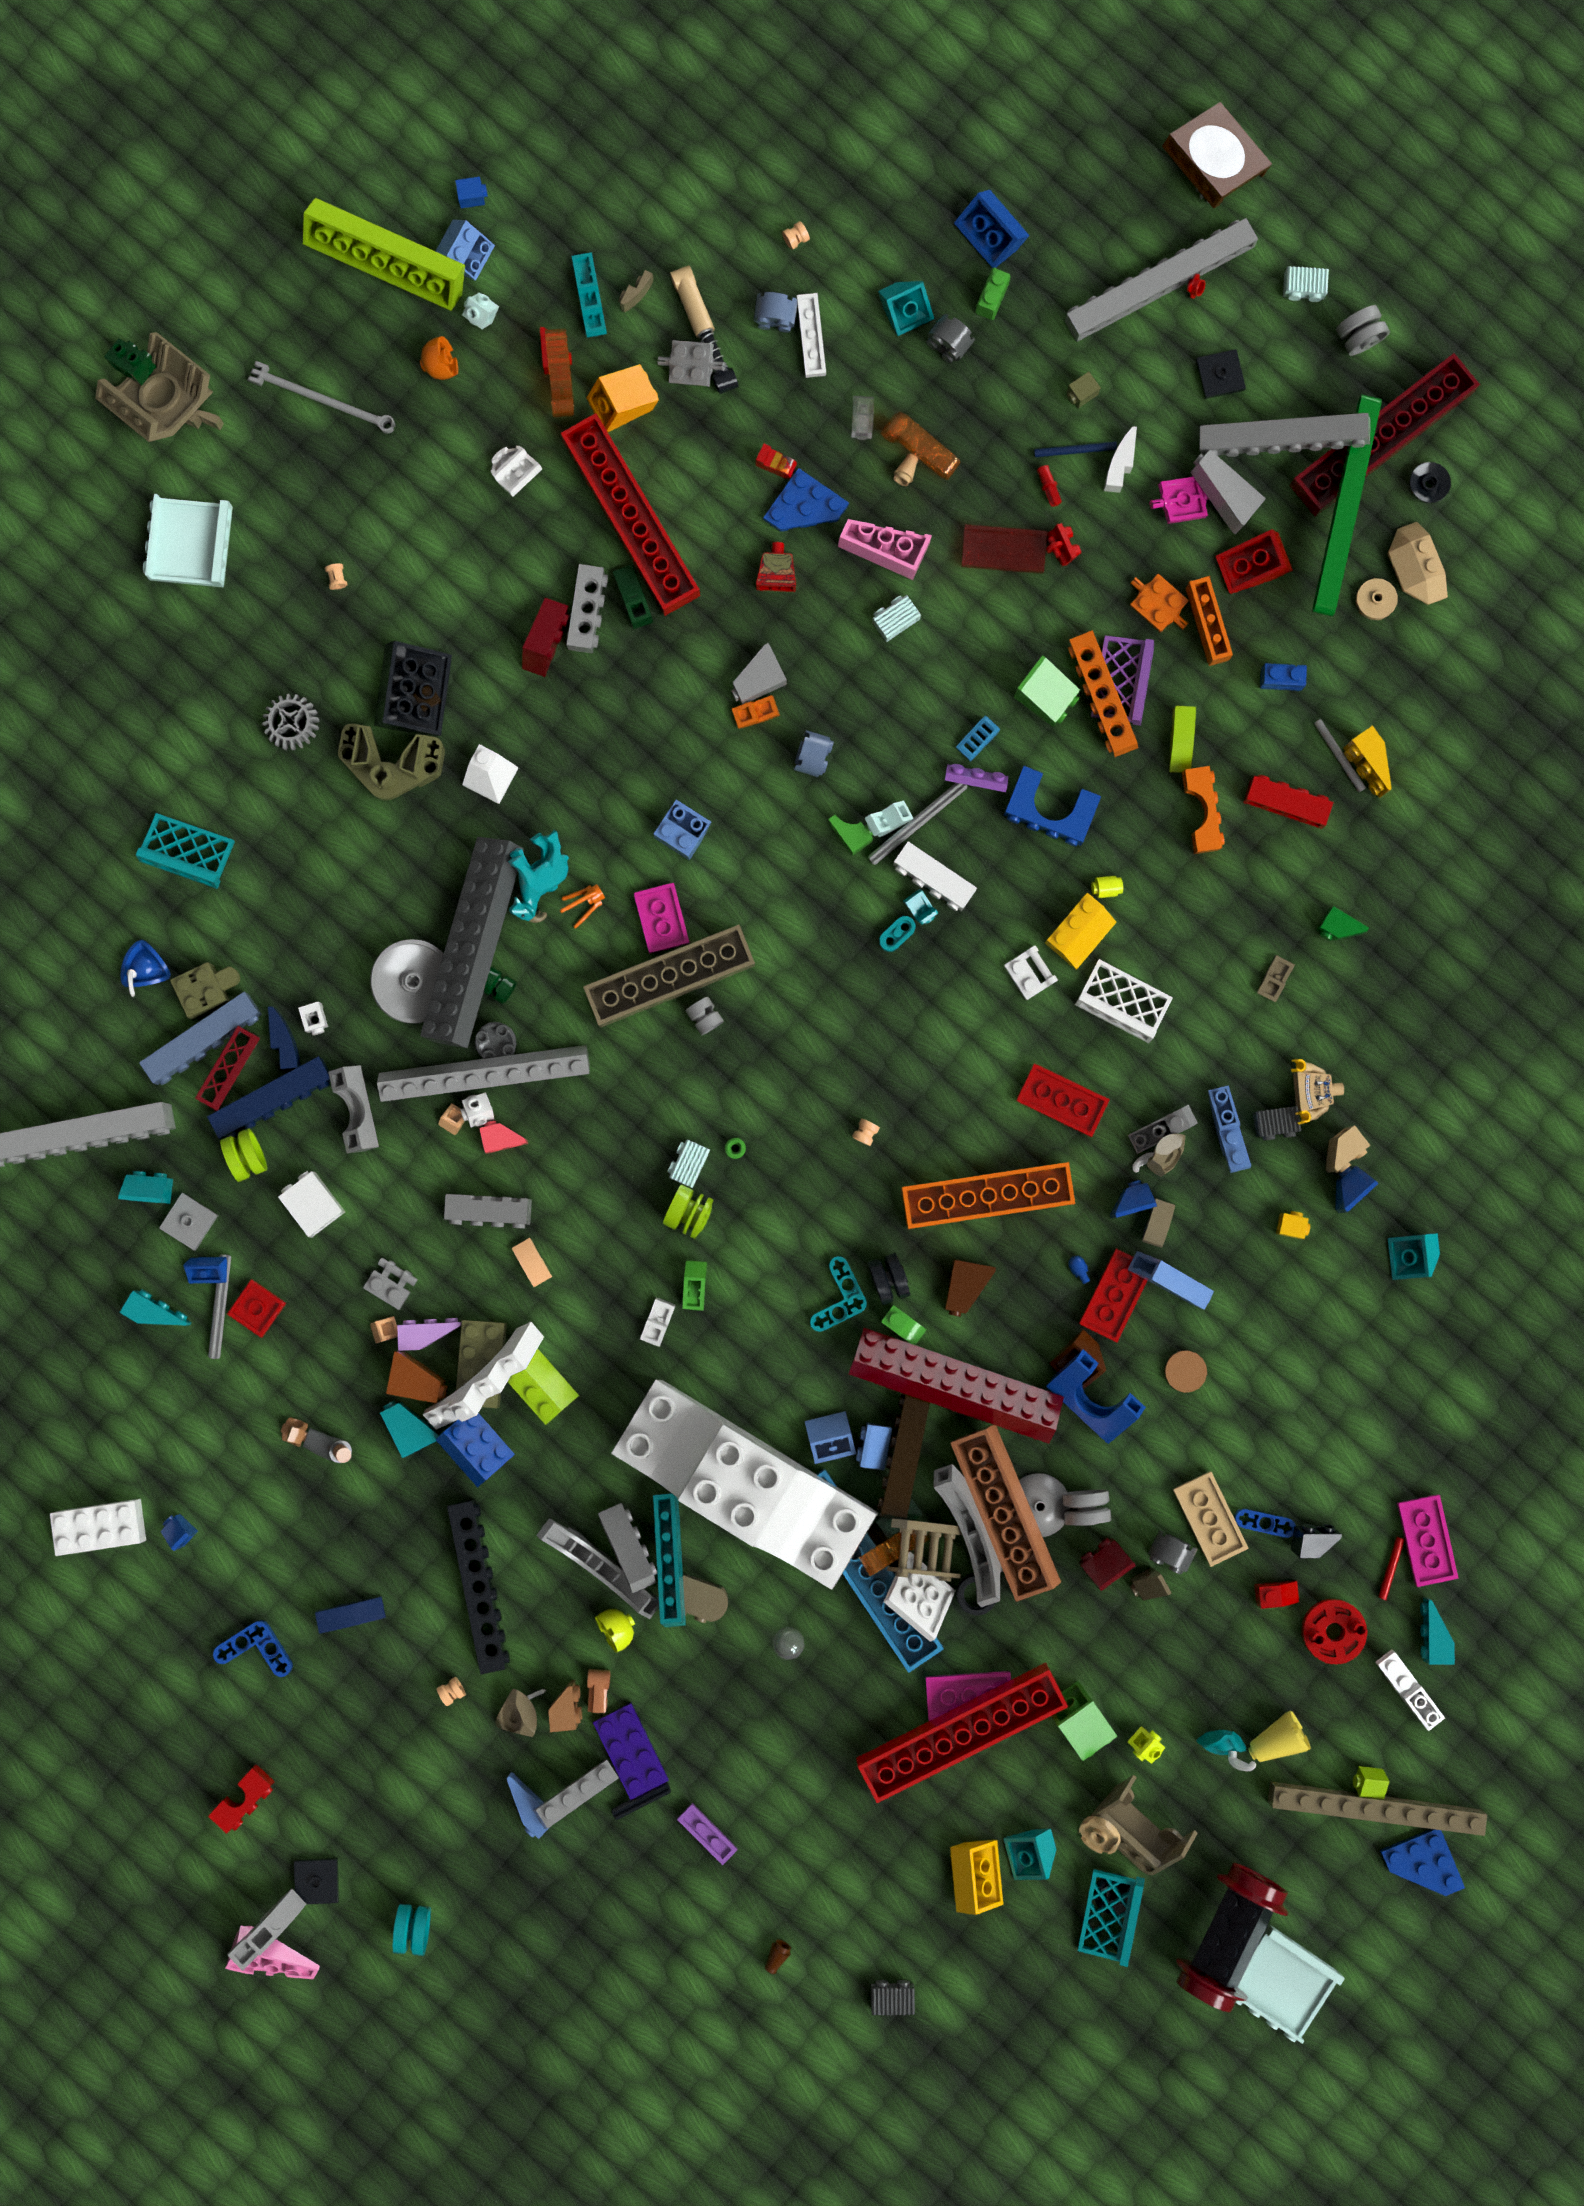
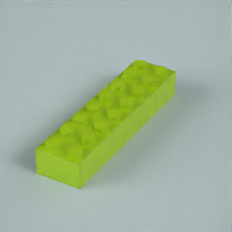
[303,198,465,311]

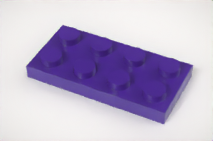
[593,1702,669,1800]

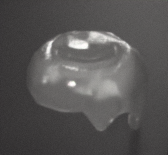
[771,1627,805,1660]

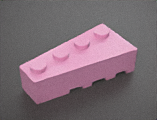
[838,519,932,580]

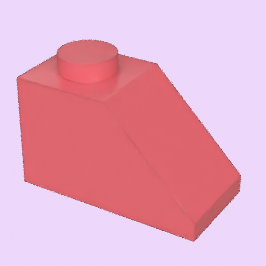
[479,1121,528,1154]

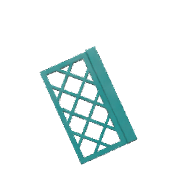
[136,813,235,889]
[1078,1869,1145,1967]

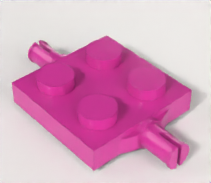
[1149,477,1209,524]

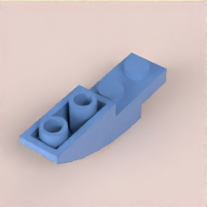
[1208,1085,1251,1173]

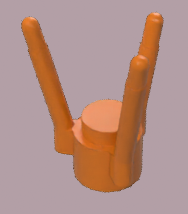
[560,884,605,929]

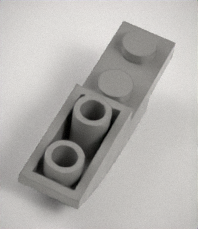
[227,1888,306,1971]

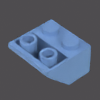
[435,220,495,281]
[653,800,711,860]
[805,1411,856,1464]
[856,1422,892,1470]

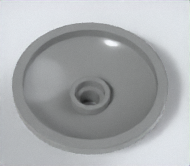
[1019,1473,1070,1537]

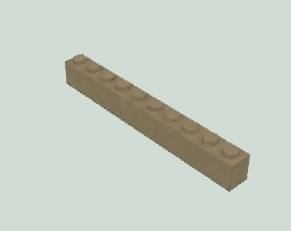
[1268,1781,1487,1836]

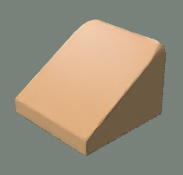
[438,1103,465,1135]
[370,1316,398,1344]

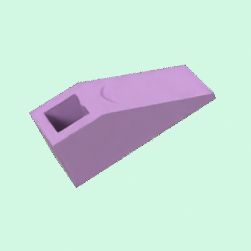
[397,1318,462,1351]

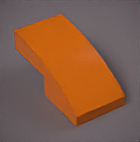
[732,695,780,729]

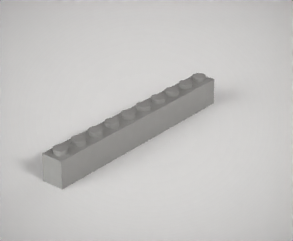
[1065,218,1258,342]
[377,1045,590,1102]

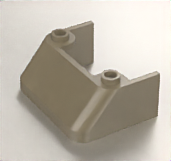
[1091,1775,1198,1875]

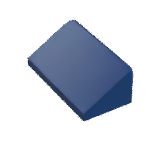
[183,1257,227,1284]

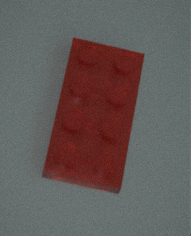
[961,524,1047,574]

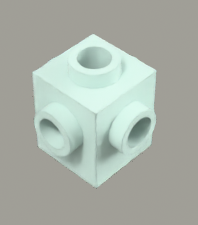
[462,292,499,329]

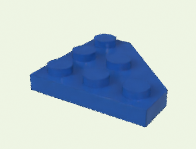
[763,468,849,532]
[1380,1829,1465,1896]

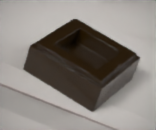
[413,686,441,712]

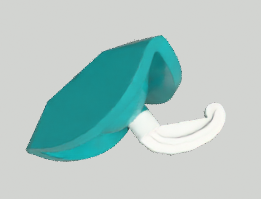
[1196,1730,1256,1771]

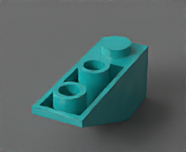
[119,1289,192,1326]
[1420,1597,1455,1665]

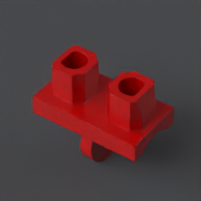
[1046,523,1082,567]

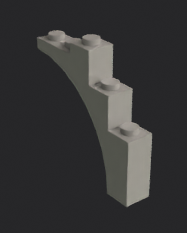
[934,1464,1003,1607]
[536,1518,659,1619]

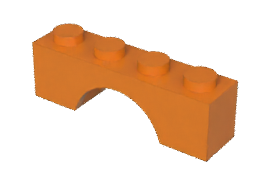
[1182,766,1224,854]

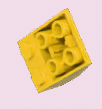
[1343,725,1392,798]

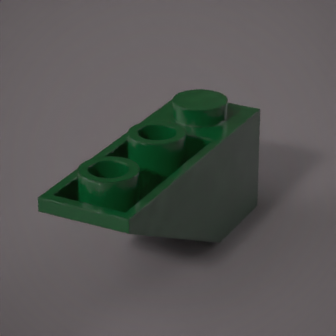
[613,565,653,630]

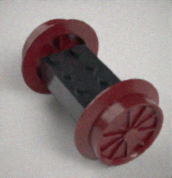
[1176,1863,1288,2012]

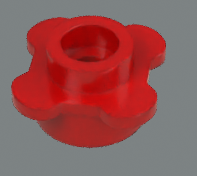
[1187,273,1206,299]

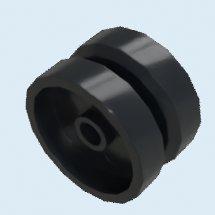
[867,1253,911,1305]

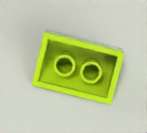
[507,1348,579,1425]

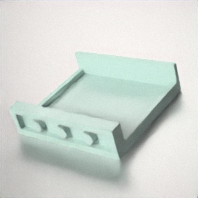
[143,494,233,587]
[1236,1924,1345,2044]

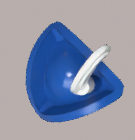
[121,940,171,997]

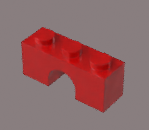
[208,1764,275,1834]

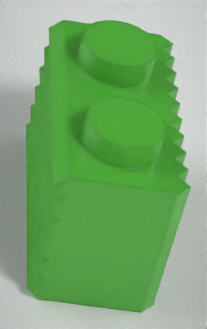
[975,268,1011,320]

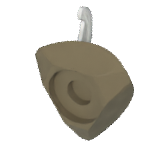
[1133,1134,1186,1177]
[495,1689,546,1737]

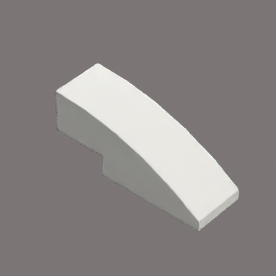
[1104,427,1137,493]

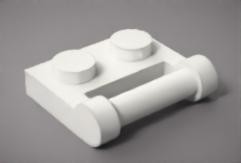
[1004,945,1058,1001]

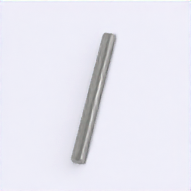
[868,783,968,865]

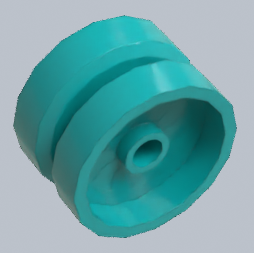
[393,1904,431,1956]

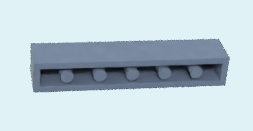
[139,992,262,1085]

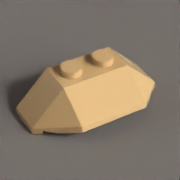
[1388,522,1448,605]

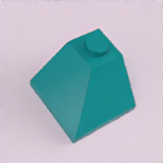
[878,281,934,336]
[1388,1233,1440,1280]
[1003,1829,1056,1880]

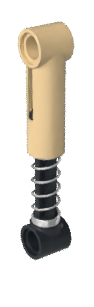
[670,265,739,395]

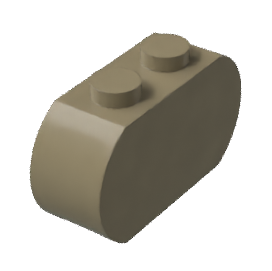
[683,1573,728,1623]

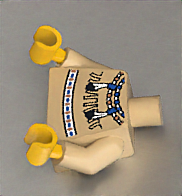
[1291,1059,1344,1125]

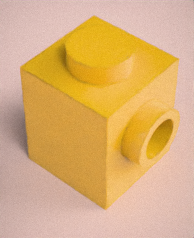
[1276,1211,1310,1239]

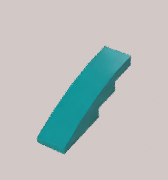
[572,252,607,337]

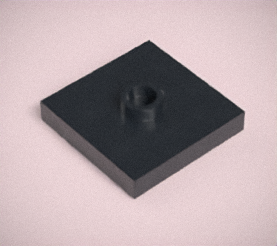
[1196,349,1246,399]
[294,1858,339,1905]

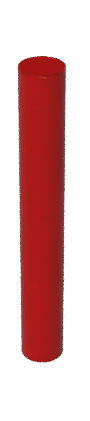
[1378,1537,1405,1600]

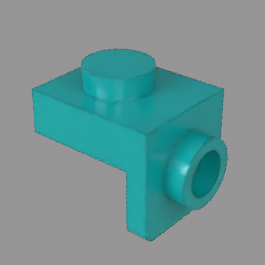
[903,889,938,925]

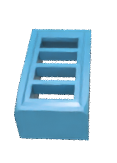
[956,715,1000,762]

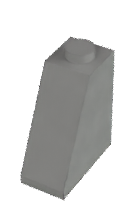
[731,643,787,705]

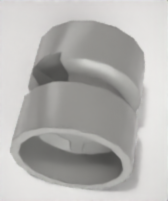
[686,997,724,1036]

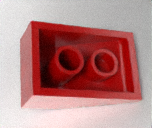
[1216,529,1293,594]

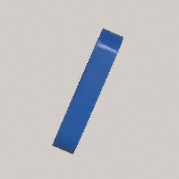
[1234,1508,1296,1538]

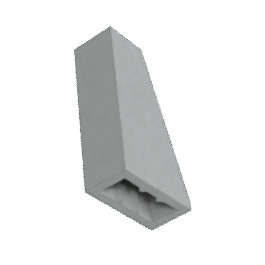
[1191,450,1266,534]

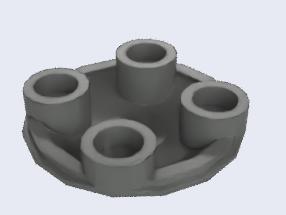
[475,1022,517,1059]

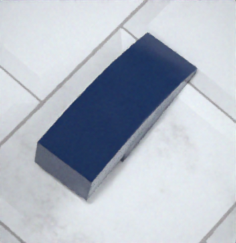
[268,1007,301,1070]
[315,1596,386,1634]

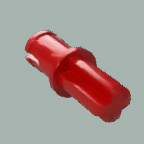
[1037,465,1062,507]

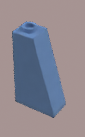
[1128,1251,1214,1310]

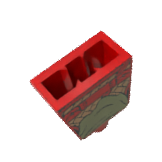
[756,542,796,592]

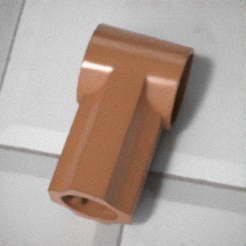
[587,1669,610,1713]

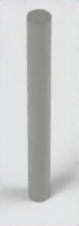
[1314,719,1366,792]

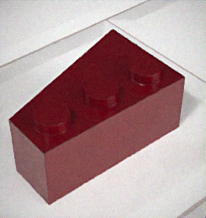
[522,598,570,677]

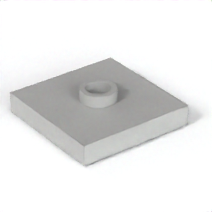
[159,1193,219,1251]

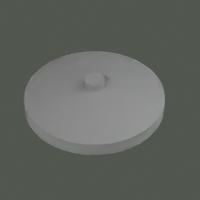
[370,939,443,1024]

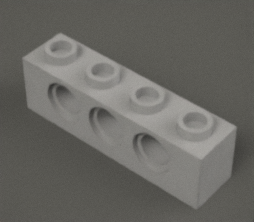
[567,564,608,653]

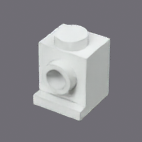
[298,1002,328,1035]

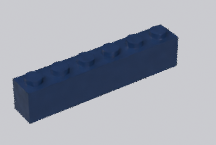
[207,1056,331,1140]

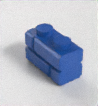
[1260,663,1307,691]

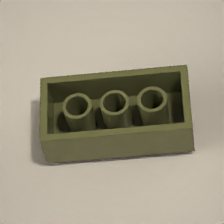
[456,1320,507,1408]

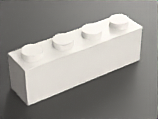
[893,842,977,911]

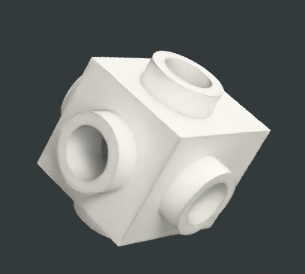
[460,1092,494,1127]

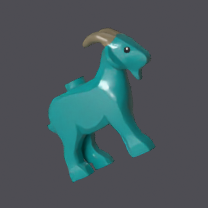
[508,830,569,923]

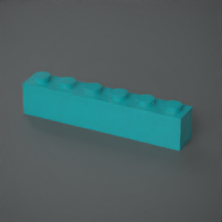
[653,1494,686,1627]

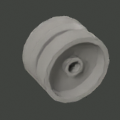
[1336,305,1390,356]
[1062,1489,1111,1526]

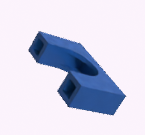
[1004,766,1101,847]
[1046,1349,1146,1444]

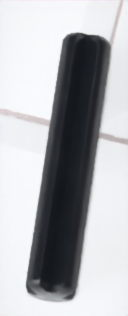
[611,1782,671,1820]

